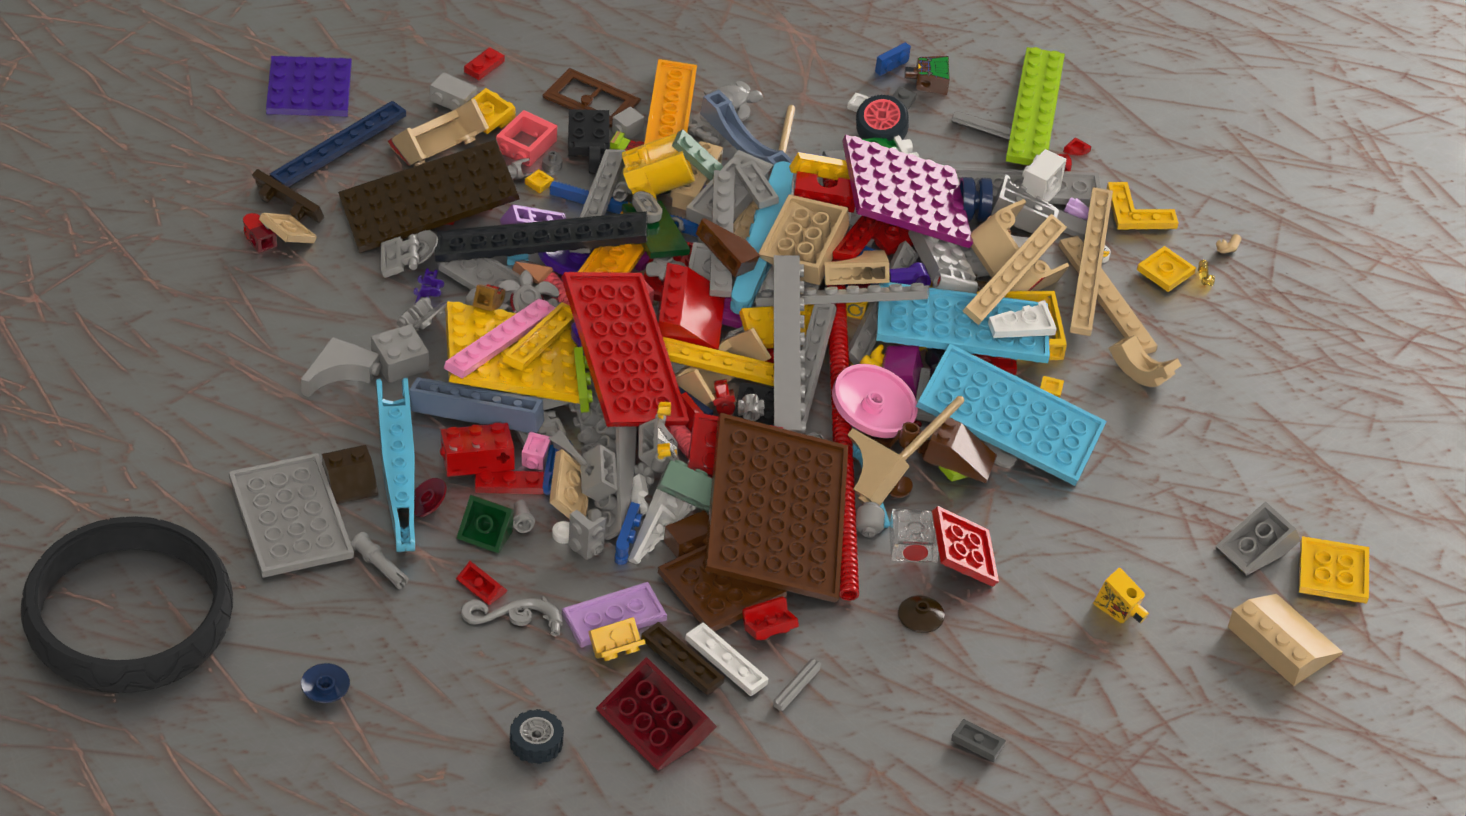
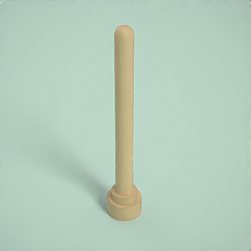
[778,105,795,153]
[899,396,964,461]

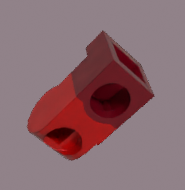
[243,213,277,253]

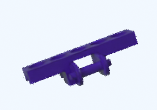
[413,268,444,303]

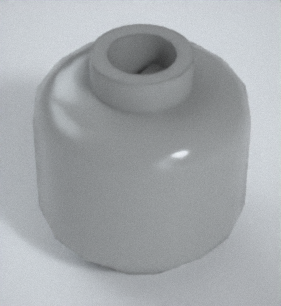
[856,502,885,537]

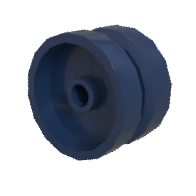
[959,177,993,223]

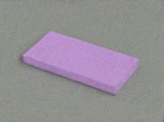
[562,582,667,647]

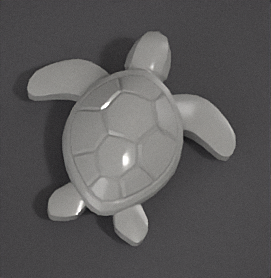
[704,81,763,122]

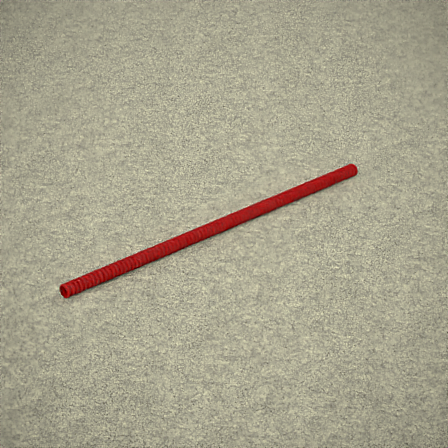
[822,178,860,601]

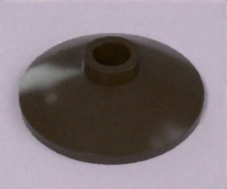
[898,595,945,633]

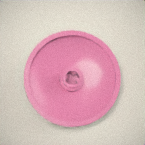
[832,364,918,438]

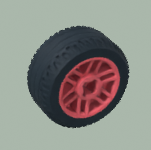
[856,94,909,141]

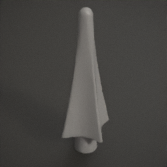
[548,429,587,466]

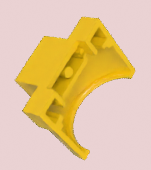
[622,133,695,200]

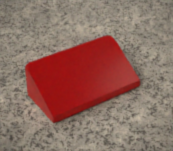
[455,561,508,605]

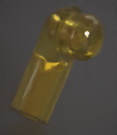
[1198,260,1215,286]

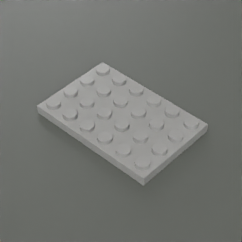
[229,453,354,578]

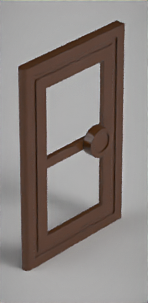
[543,68,641,128]

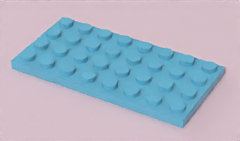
[876,282,1050,363]
[916,343,1107,486]

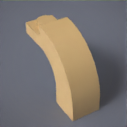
[1109,335,1182,387]

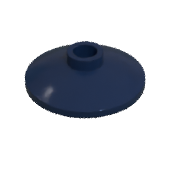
[301,663,350,703]

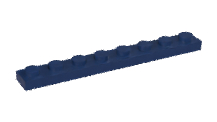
[270,101,406,187]

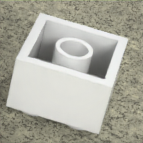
[1021,149,1067,203]

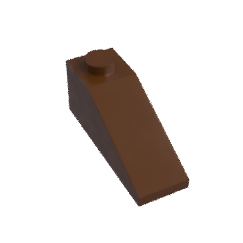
[696,218,760,277]

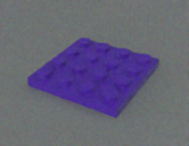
[266,56,352,117]

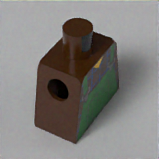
[904,56,950,95]

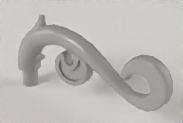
[461,596,563,636]

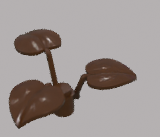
[858,422,936,498]

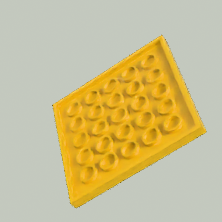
[445,301,580,404]

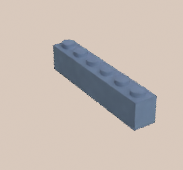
[409,377,544,433]

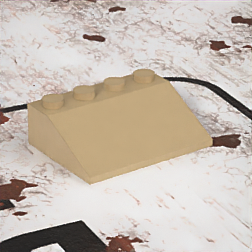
[759,194,849,285]
[1228,594,1343,686]

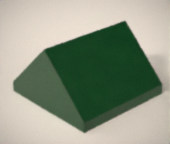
[456,495,514,553]

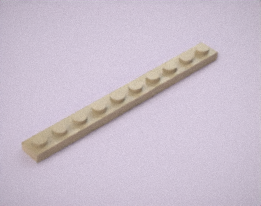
[1069,187,1113,336]

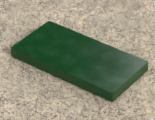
[621,200,690,259]

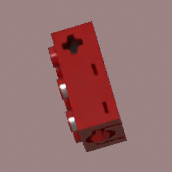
[440,423,515,477]

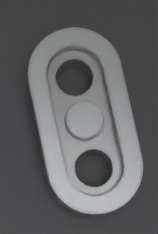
[632,191,662,223]

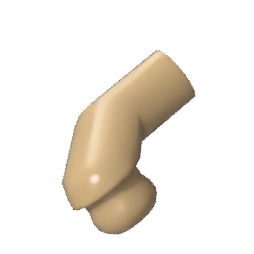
[1216,234,1241,254]

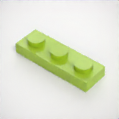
[574,347,593,413]

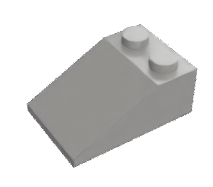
[1216,501,1301,576]

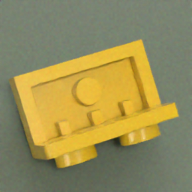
[588,617,646,661]

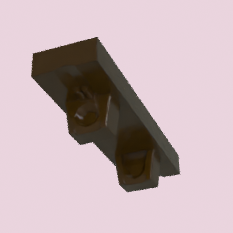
[252,169,325,223]

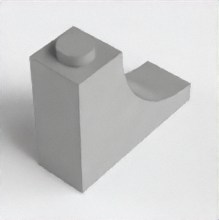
[301,337,382,397]

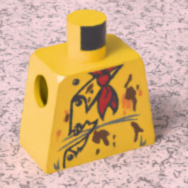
[1093,567,1149,624]

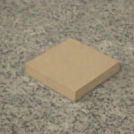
[259,213,317,243]

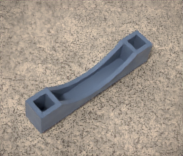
[700,90,793,181]

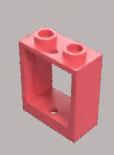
[496,110,557,167]

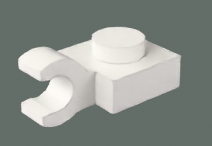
[630,473,649,515]

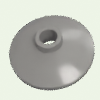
[404,230,438,266]

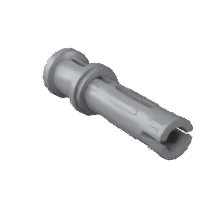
[351,532,409,589]

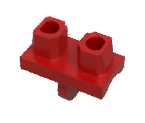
[712,379,736,415]

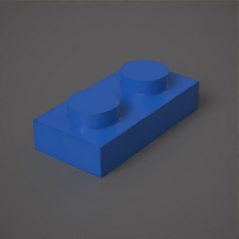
[875,42,911,76]

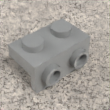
[568,510,606,560]

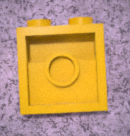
[471,88,516,134]

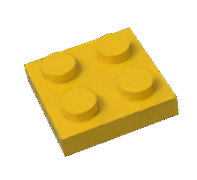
[1137,246,1196,292]

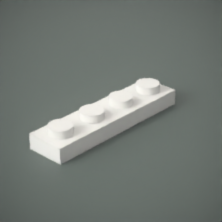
[685,623,769,696]

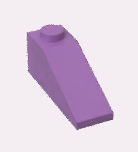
[500,204,566,225]

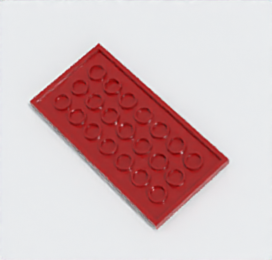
[561,272,689,427]

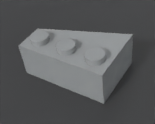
[991,175,1059,233]

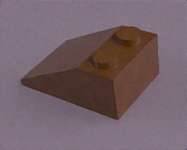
[923,417,997,483]

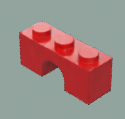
[793,171,855,213]

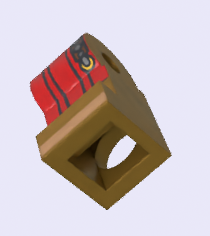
[472,284,505,311]

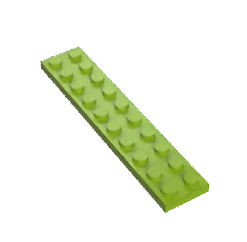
[1006,47,1065,166]

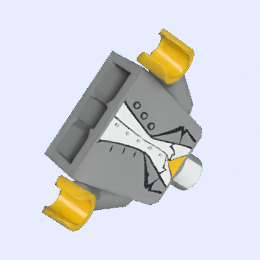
[638,402,679,473]

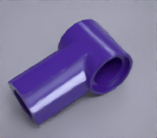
[889,262,931,286]

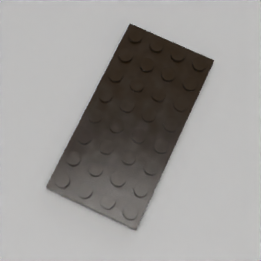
[338,140,520,253]

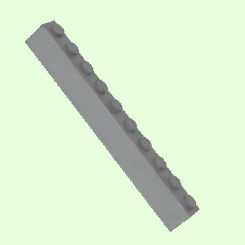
[774,255,806,434]

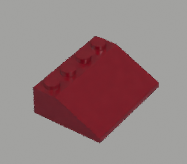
[596,657,717,771]

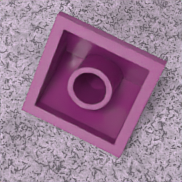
[882,345,923,398]

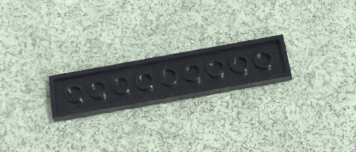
[434,211,648,262]

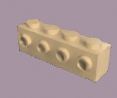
[670,141,723,210]

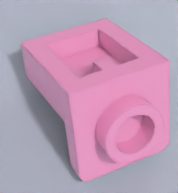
[522,432,551,471]

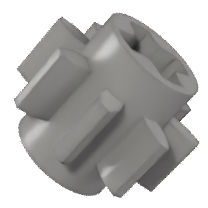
[738,394,764,421]

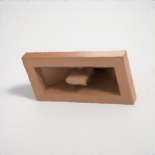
[512,260,553,284]

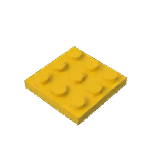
[1299,536,1369,604]

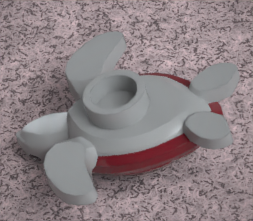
[497,270,559,313]

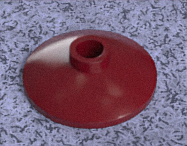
[408,478,447,517]

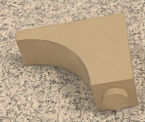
[824,250,889,285]
[848,428,910,506]

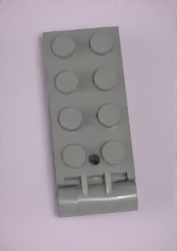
[686,150,774,225]
[908,230,978,294]

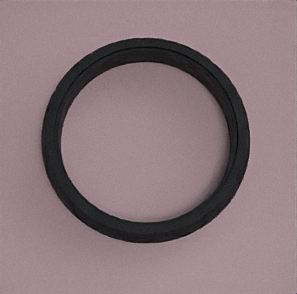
[21,516,233,693]

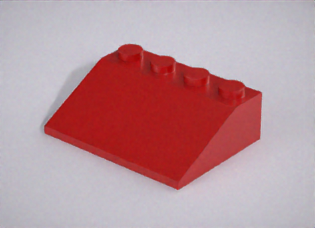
[657,263,725,350]

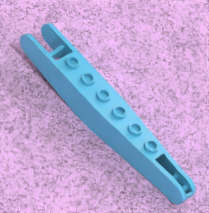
[730,161,794,315]
[376,378,415,552]

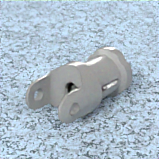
[507,158,533,180]

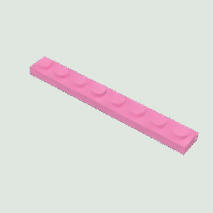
[444,299,556,379]

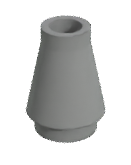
[513,500,535,533]

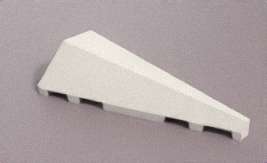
[628,473,697,564]

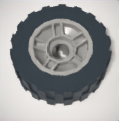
[509,709,564,764]

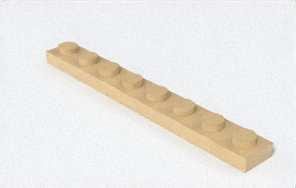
[963,214,1067,325]
[1059,236,1158,354]

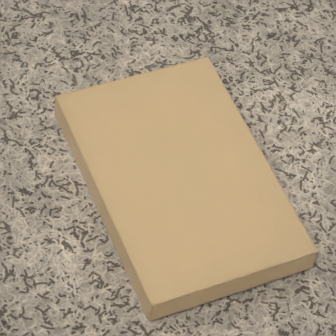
[549,449,589,519]

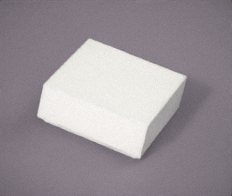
[847,92,870,112]

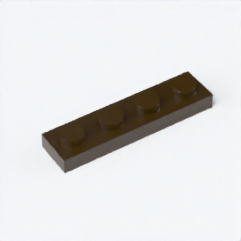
[641,622,725,695]

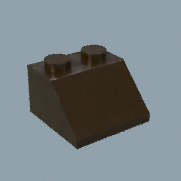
[322,445,378,504]

